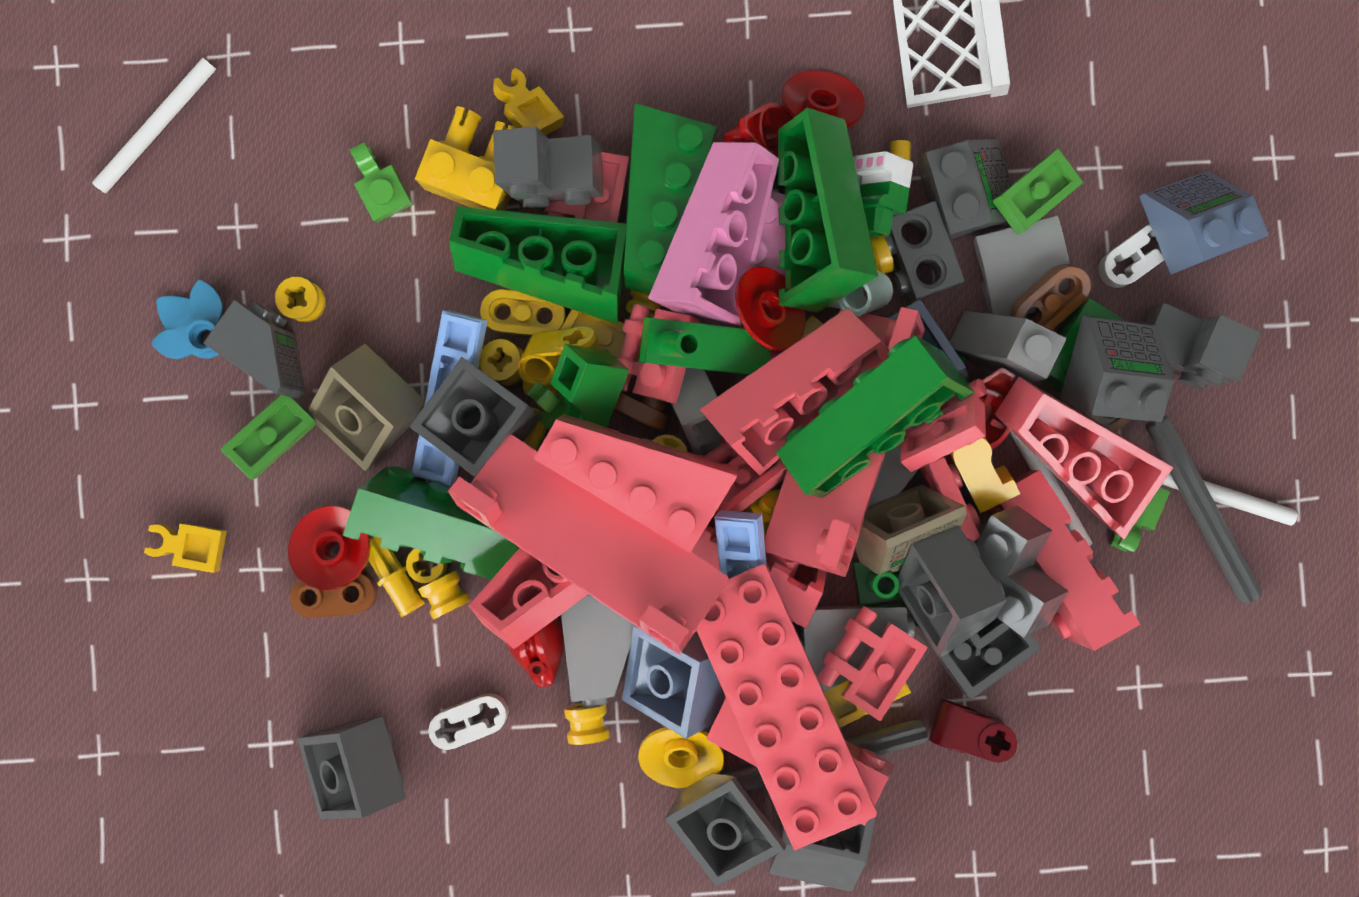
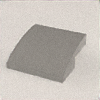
[973,216,1070,316]

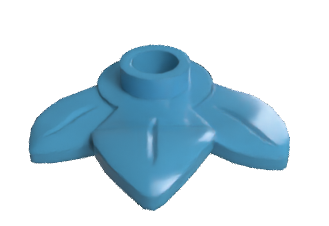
[151,280,224,359]

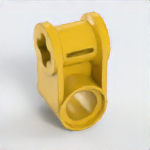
[517,326,596,386]

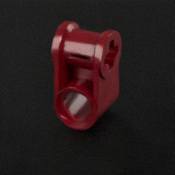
[929,699,1018,763]

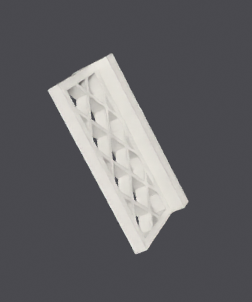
[893,0,1010,108]

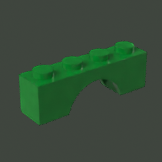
[550,344,629,427]

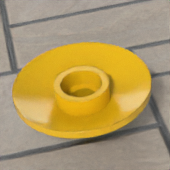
[638,727,724,788]

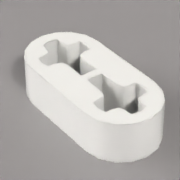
[1098,225,1164,288]
[428,693,509,750]

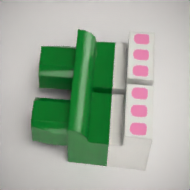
[853,151,913,237]

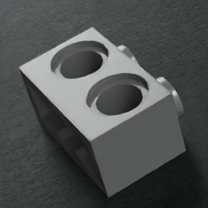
[885,201,965,304]

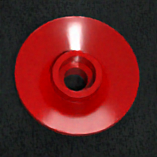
[781,70,865,128]
[735,266,806,351]
[288,506,371,591]

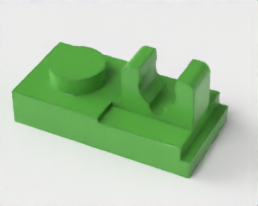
[992,148,1083,235]
[220,395,316,481]

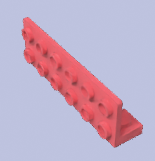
[764,307,925,577]
[448,434,729,655]
[696,564,877,851]

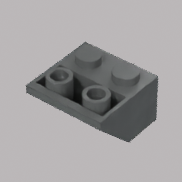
[768,818,876,892]

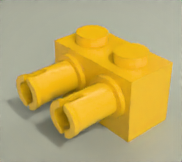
[415,106,515,211]

